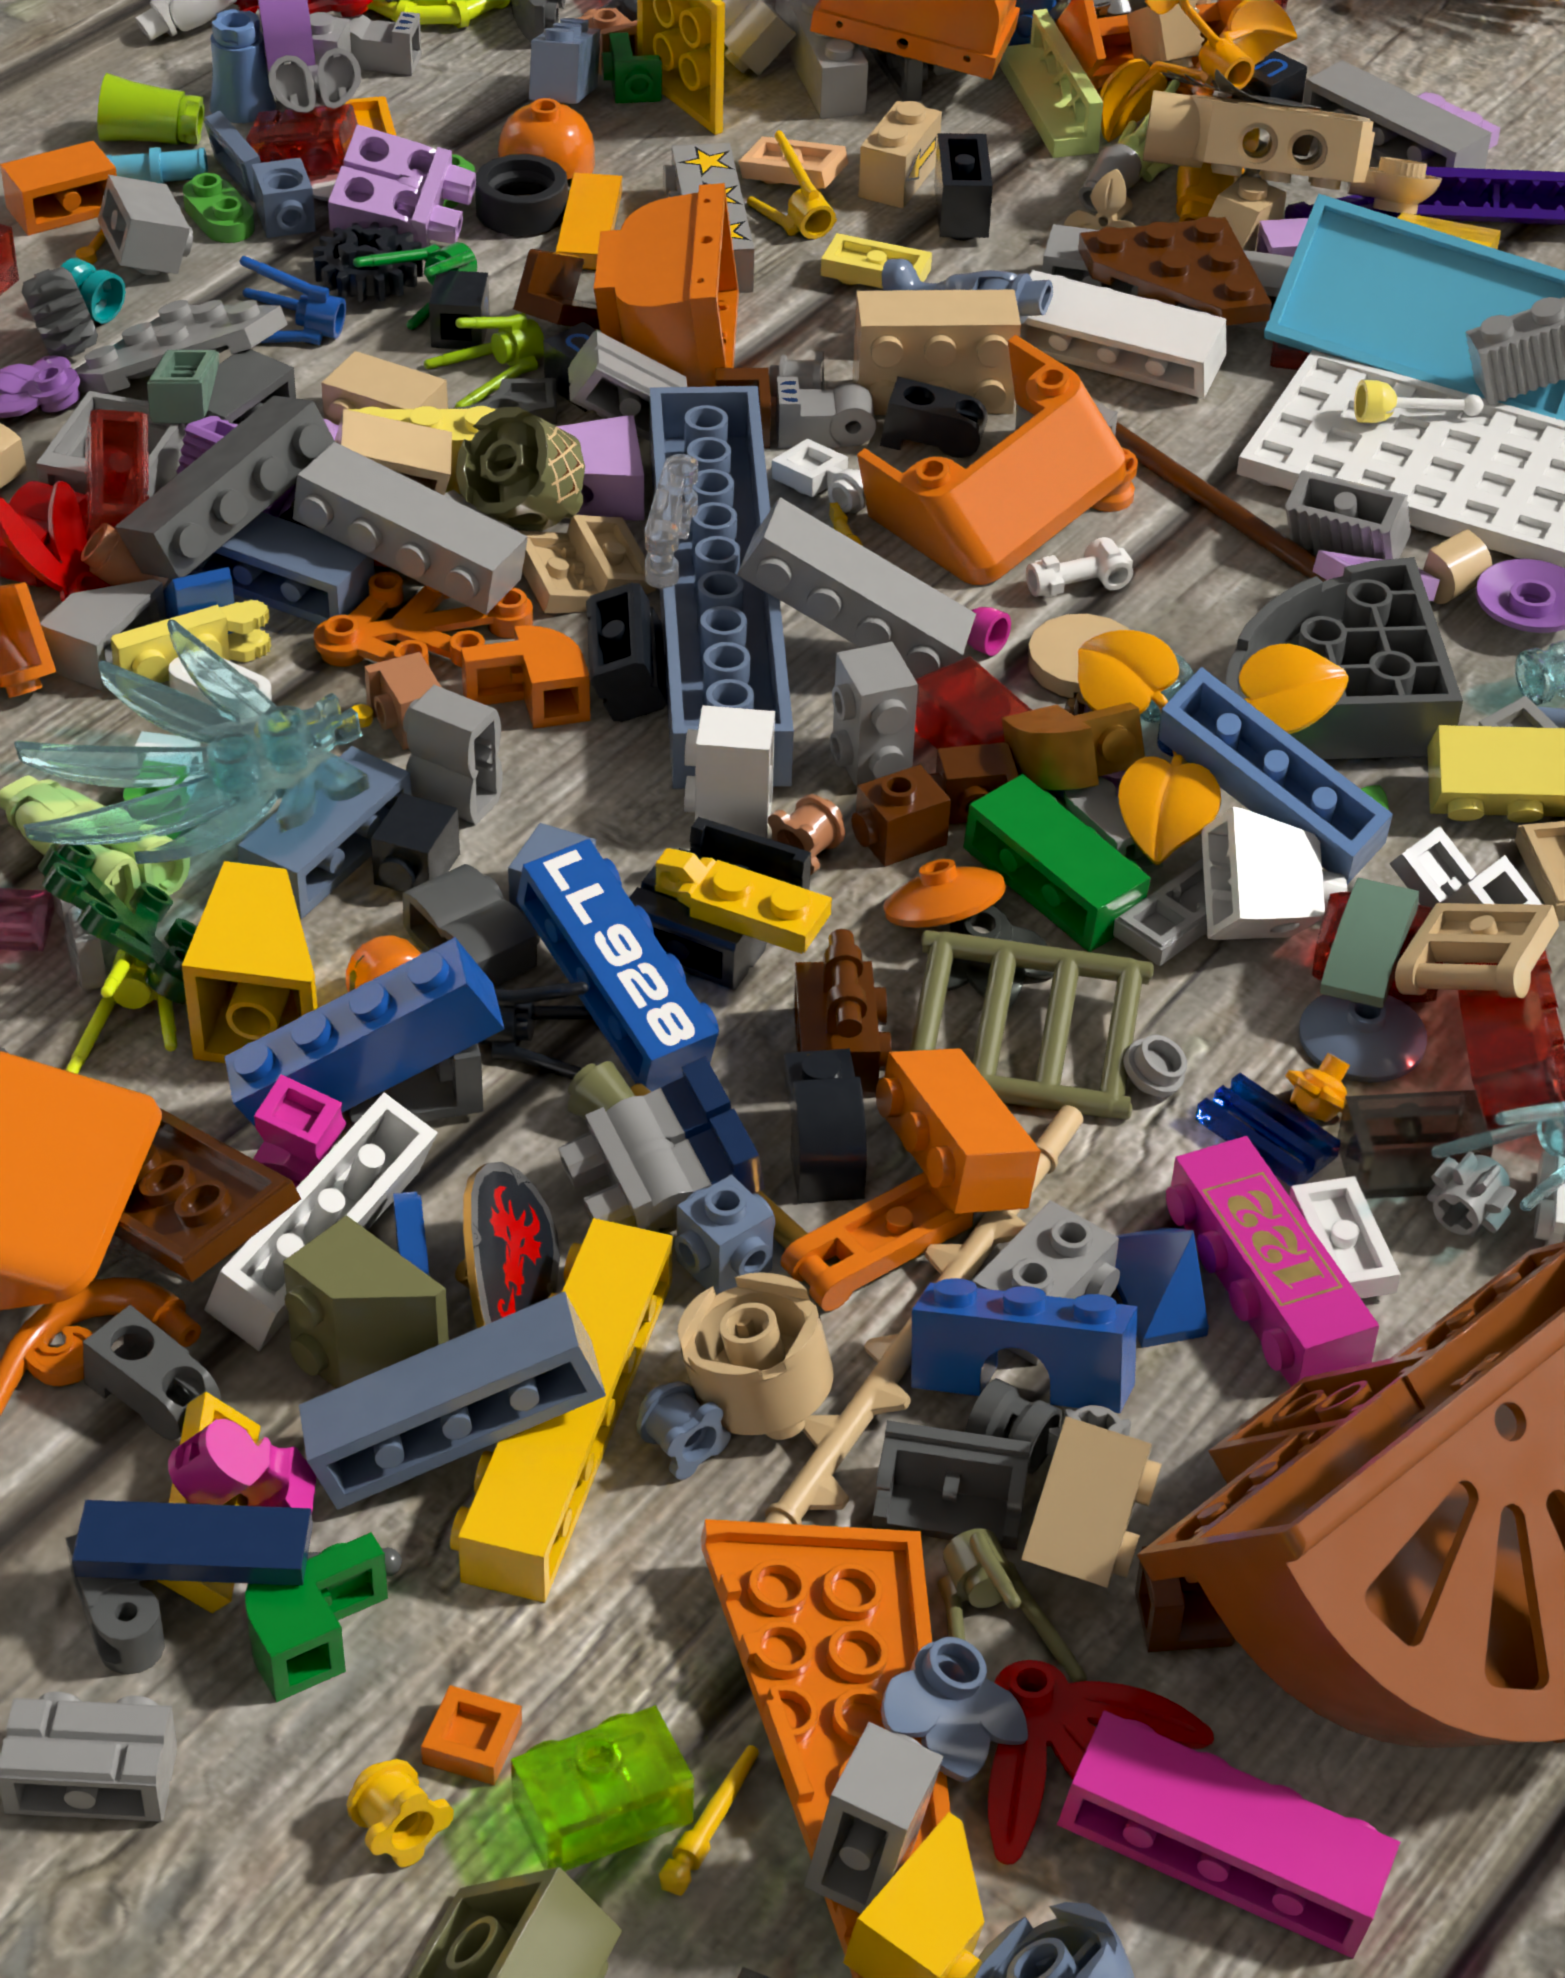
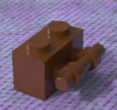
[793,929,892,1098]

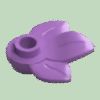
[0,355,80,418]

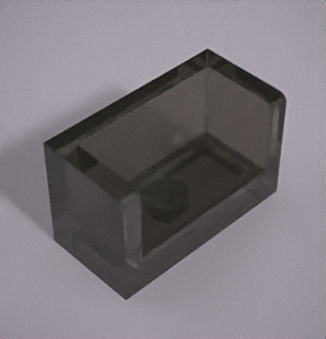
[1337,1090,1493,1199]

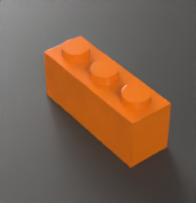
[876,1048,1041,1214]

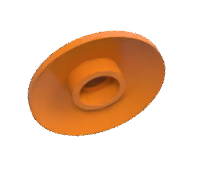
[883,859,1006,928]

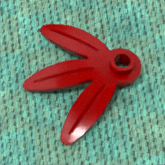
[0,481,111,602]
[988,1660,1214,1865]

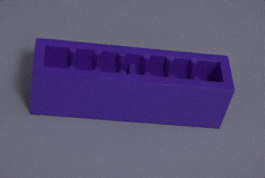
[1414,167,1565,225]

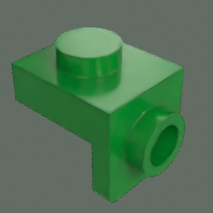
[601,32,662,104]

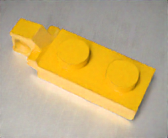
[655,848,832,954]

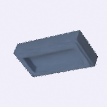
[204,111,261,202]

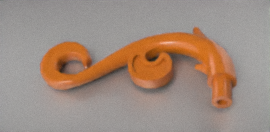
[0,1277,201,1416]

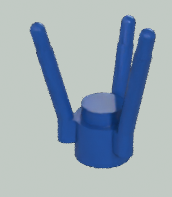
[239,256,346,345]

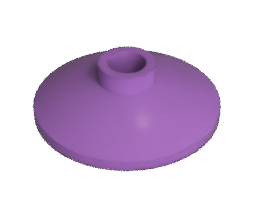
[1476,559,1565,633]

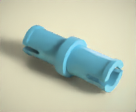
[106,147,208,184]

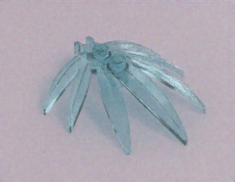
[14,619,370,864]

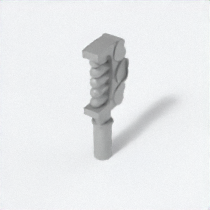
[54,896,108,991]

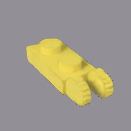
[110,599,271,695]

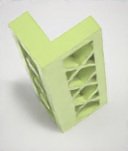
[999,9,1103,158]

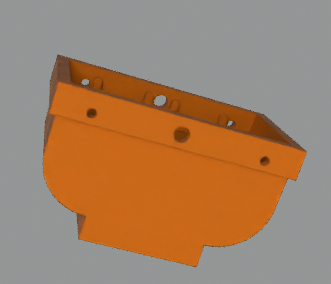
[810,0,1020,80]
[593,183,739,387]

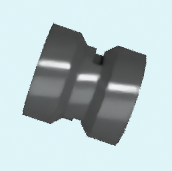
[965,1378,1063,1474]

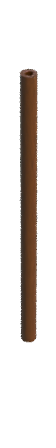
[1115,422,1327,582]

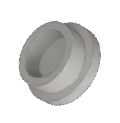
[1123,1035,1187,1097]

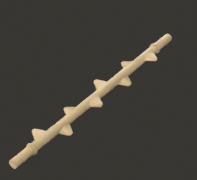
[764,1105,1083,1525]

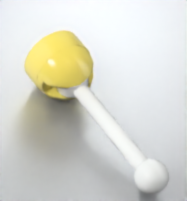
[1354,380,1483,423]

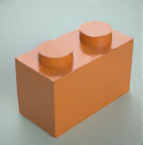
[0,140,117,236]

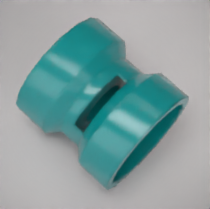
[61,258,126,324]

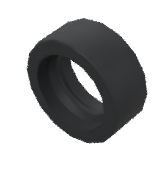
[475,154,568,236]

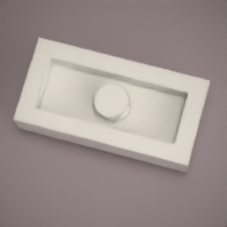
[1289,1176,1401,1298]

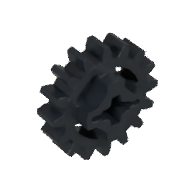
[313,222,424,302]

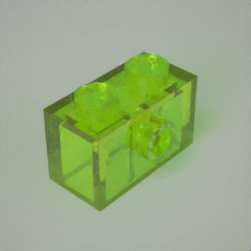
[511,1705,694,1872]

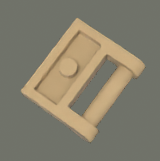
[1395,903,1559,998]

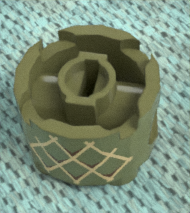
[456,407,585,532]

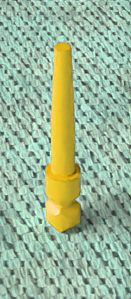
[658,1745,759,1896]

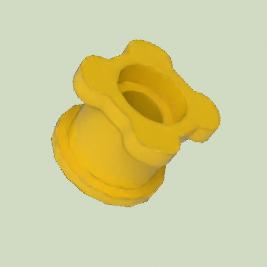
[346,1759,454,1867]

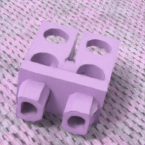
[328,124,476,248]

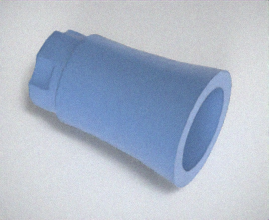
[210,9,276,123]

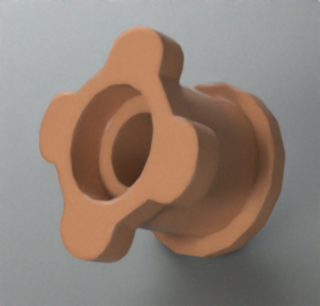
[767,794,845,875]

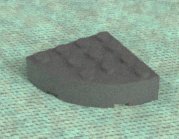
[1225,557,1463,759]

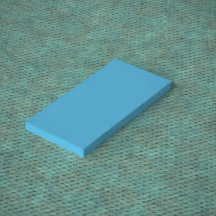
[1264,193,1565,421]

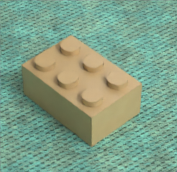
[852,289,1021,415]

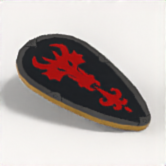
[455,1162,560,1328]

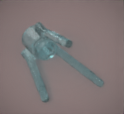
[1431,1101,1565,1211]

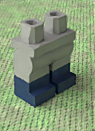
[558,1056,765,1232]

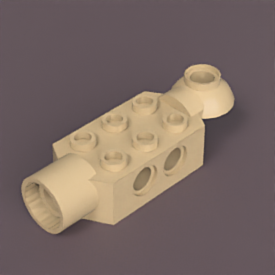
[1143,90,1442,214]

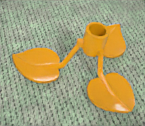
[1100,0,1297,142]
[1078,630,1349,865]

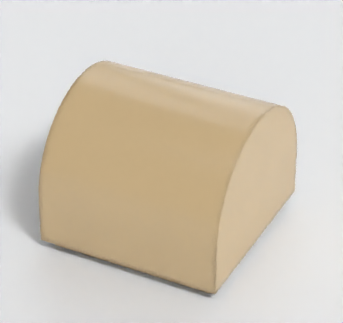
[1423,529,1492,604]

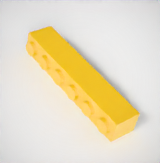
[450,1218,673,1603]

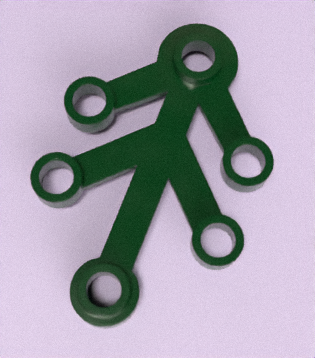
[38,837,197,1004]

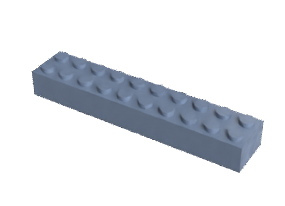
[650,386,794,789]

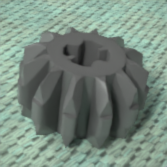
[21,267,98,357]

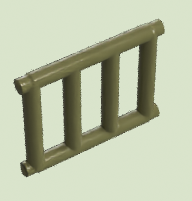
[909,930,1154,1120]

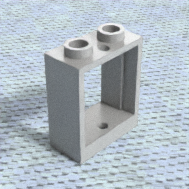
[36,391,188,523]

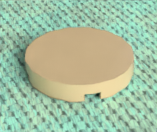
[1028,614,1130,698]

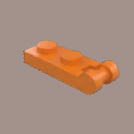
[780,1172,974,1311]

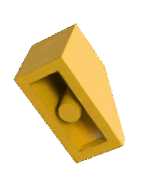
[843,1812,985,1978]

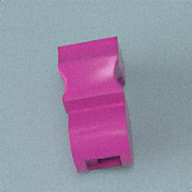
[253,1074,346,1188]
[168,1419,317,1512]

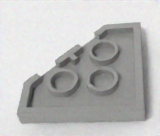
[74,300,288,393]

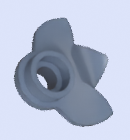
[881,1637,1028,1782]

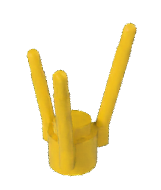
[747,130,837,239]

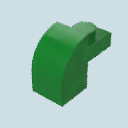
[245,1532,388,1703]

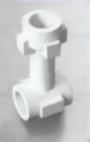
[1026,537,1133,598]

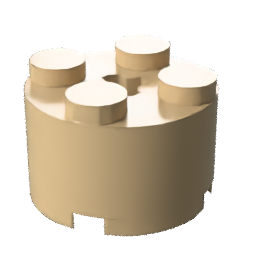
[677,1273,834,1440]

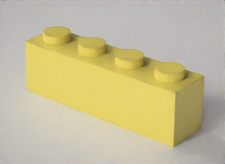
[1427,725,1565,823]

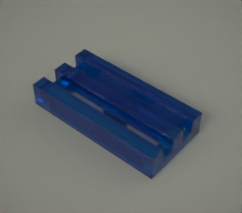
[1195,1072,1341,1186]

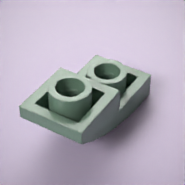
[1320,877,1419,1008]

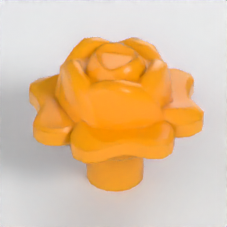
[1285,1053,1356,1122]

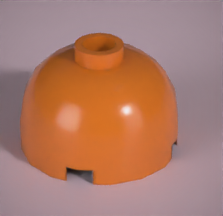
[498,98,595,180]

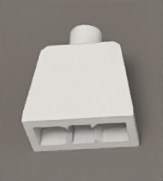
[1201,807,1347,940]

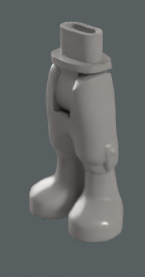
[268,48,361,113]

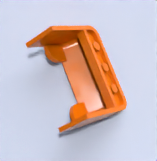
[1055,0,1244,96]
[857,335,1126,585]

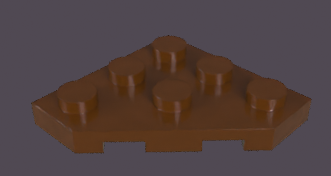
[1078,216,1272,326]

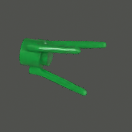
[353,242,478,330]

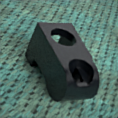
[880,376,988,458]

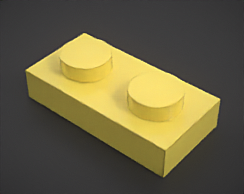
[821,233,932,289]

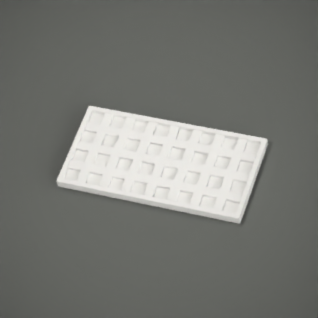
[1237,350,1565,569]

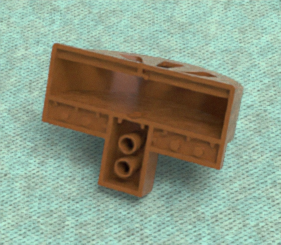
[1137,1242,1565,1748]

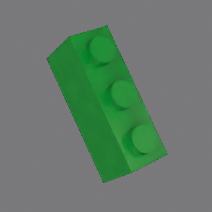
[963,774,1151,952]

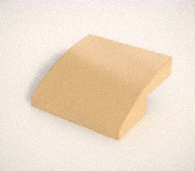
[516,515,659,613]

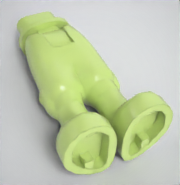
[0,775,190,913]

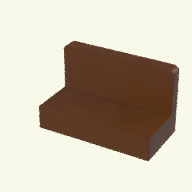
[513,249,600,330]

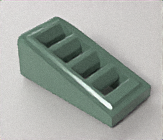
[147,350,219,424]

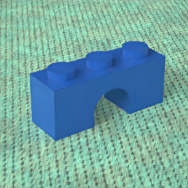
[911,1278,1137,1413]

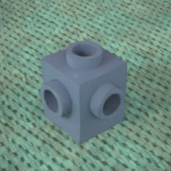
[674,1175,775,1295]

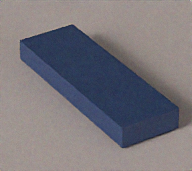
[72,1500,313,1586]

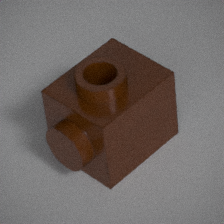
[851,764,951,867]

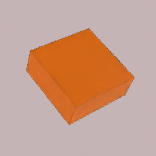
[421,1685,522,1785]

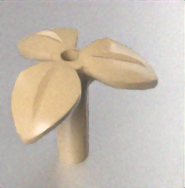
[1064,169,1136,230]

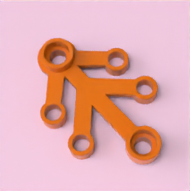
[314,572,533,667]

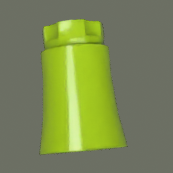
[97,73,204,145]

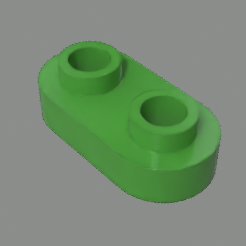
[183,173,255,243]

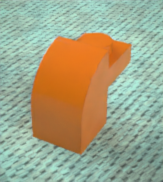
[461,625,590,729]

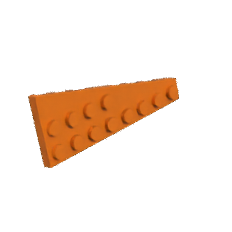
[701,1519,951,1978]

